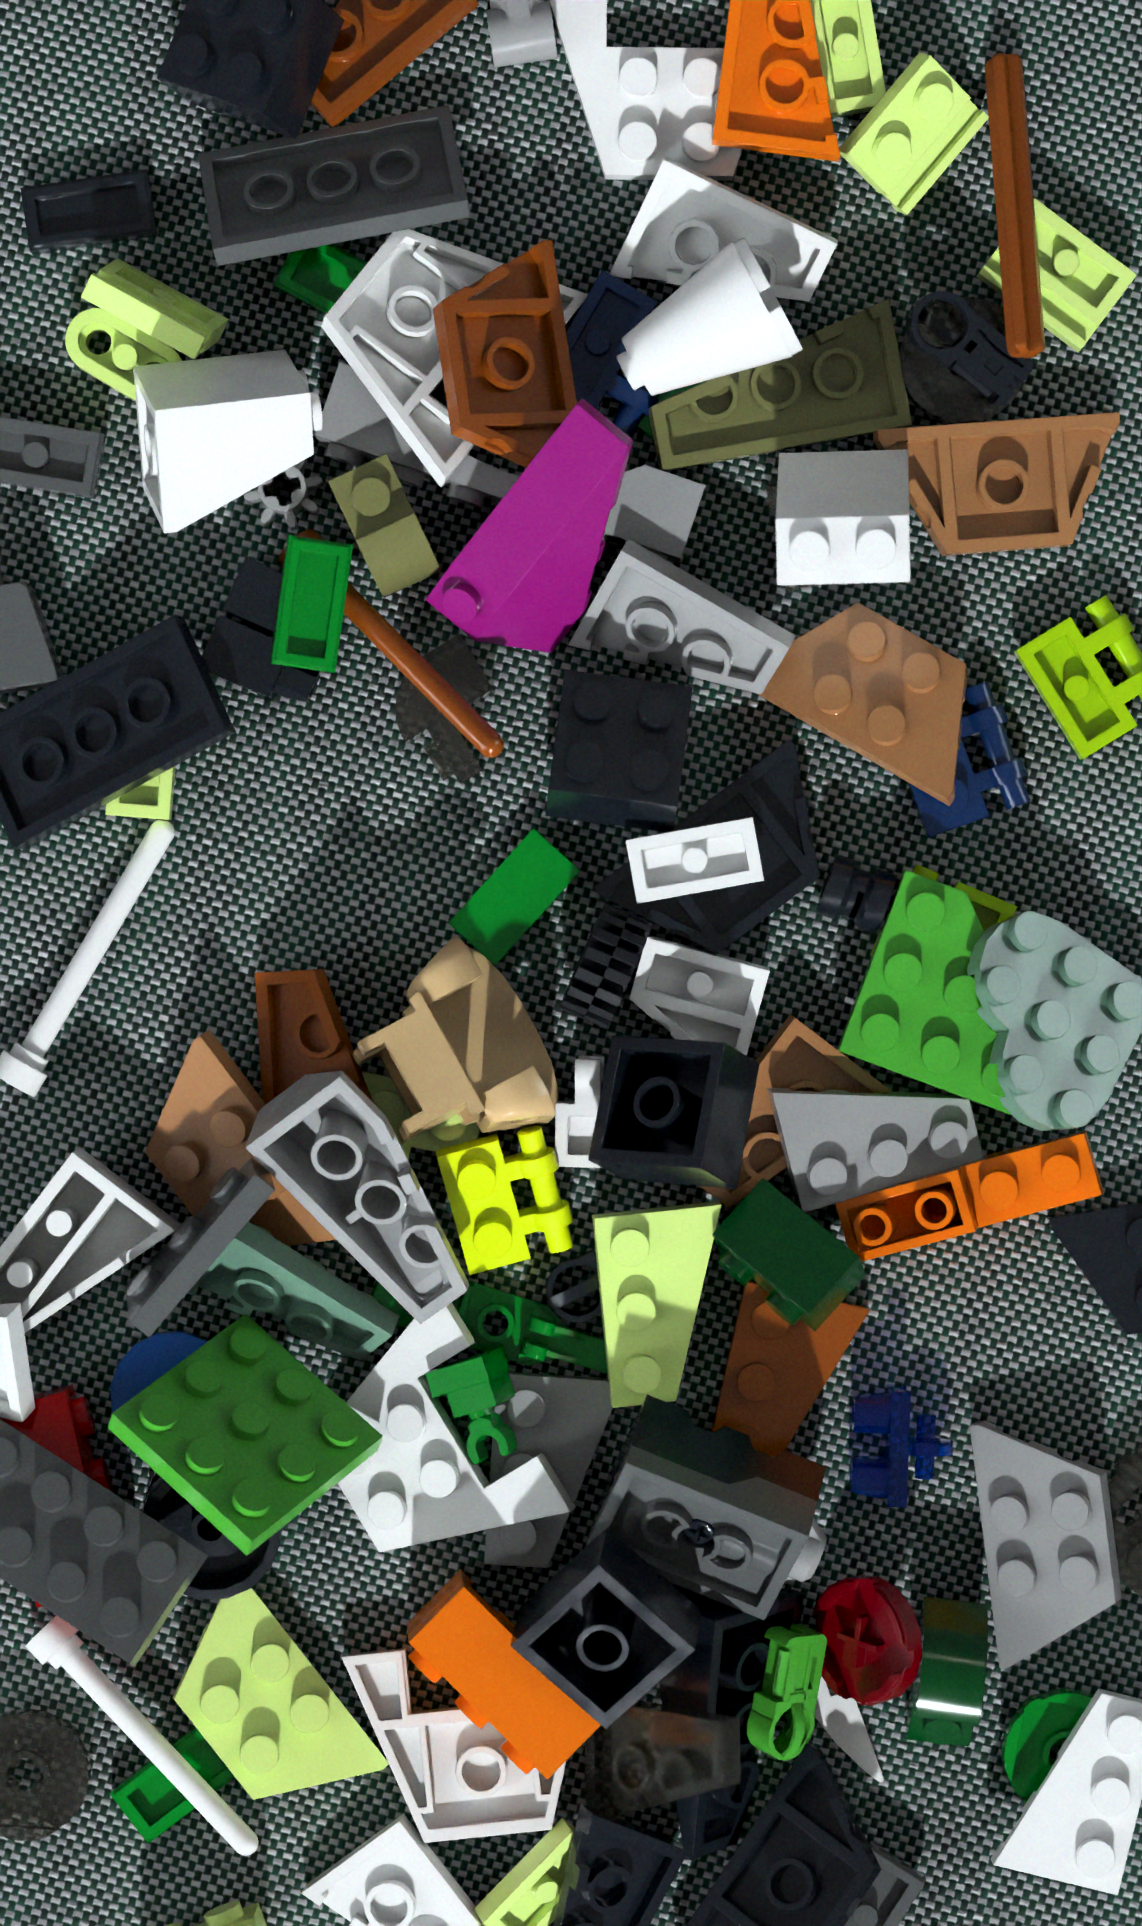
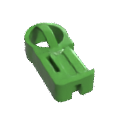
[747,1624,827,1761]

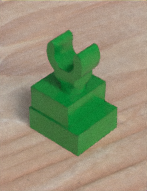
[425,1347,517,1464]

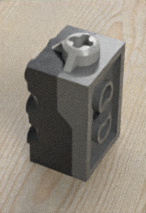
[585,1394,827,1620]

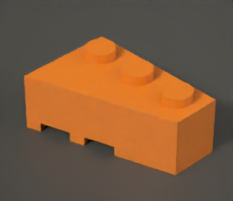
[407,1569,601,1780]

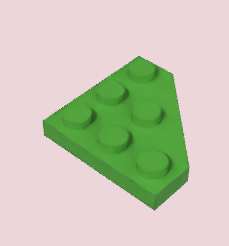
[837,870,1013,1116]

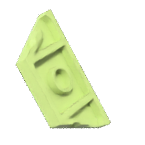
[173,1588,389,1800]

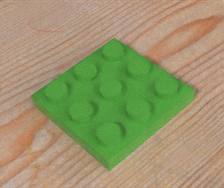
[108,1314,383,1555]

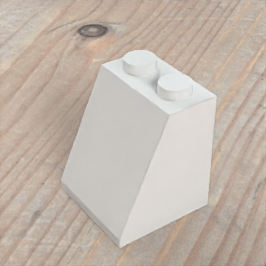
[133,350,323,533]
[776,449,911,585]

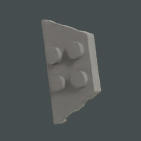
[969,1421,1122,1668]

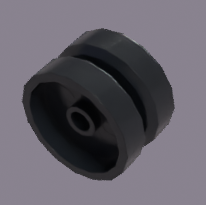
[142,1471,282,1600]

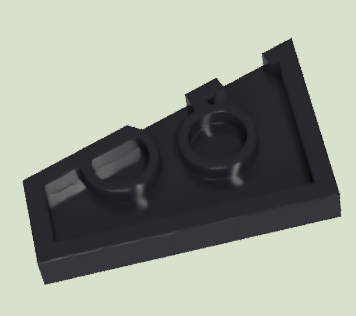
[554,1804,686,1926]

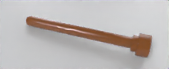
[278,529,504,758]

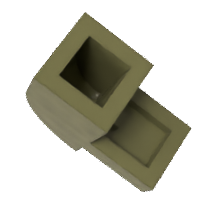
[328,454,441,598]

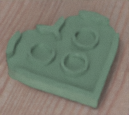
[967,911,1142,1131]

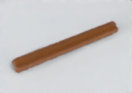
[985,53,1045,359]

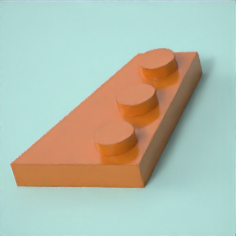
[711,0,841,162]

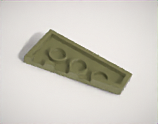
[648,298,912,472]

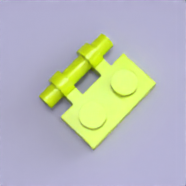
[435,1125,573,1275]

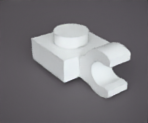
[555,1055,605,1168]

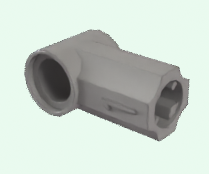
[486,0,558,68]

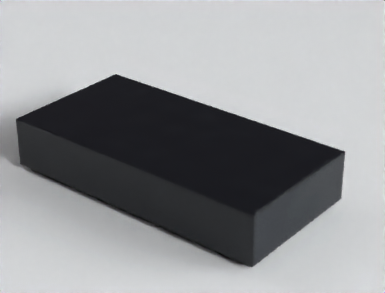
[20,169,158,255]

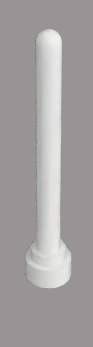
[0,819,175,1097]
[25,1616,259,1856]

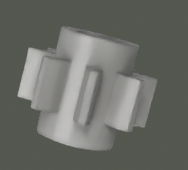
[244,459,324,531]

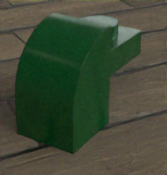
[906,1597,988,1746]

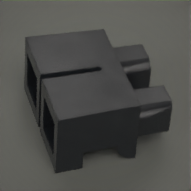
[202,556,346,703]

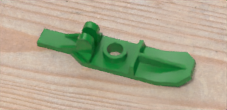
[371,1279,607,1374]

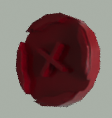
[812,1575,922,1706]

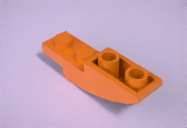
[835,1130,1104,1262]

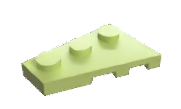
[592,1201,722,1408]

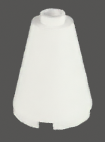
[616,237,803,396]

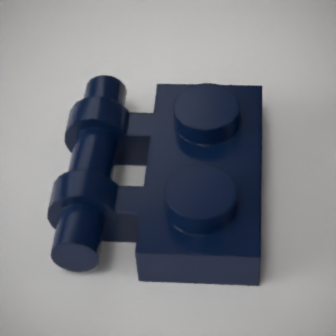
[566,270,659,438]
[907,681,1030,838]

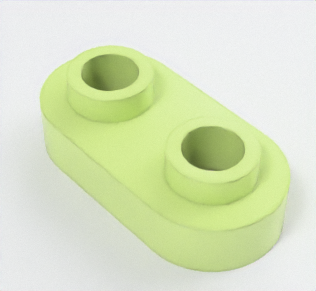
[65,308,182,402]

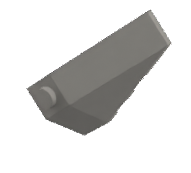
[245,1071,469,1324]

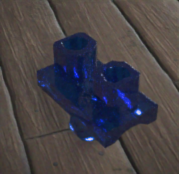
[849,1384,953,1508]

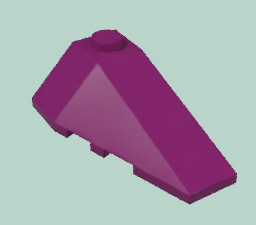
[426,398,633,653]

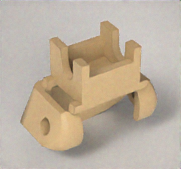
[352,935,558,1144]

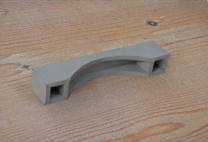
[315,362,706,564]

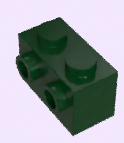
[712,1178,866,1332]

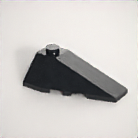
[659,1588,804,1860]

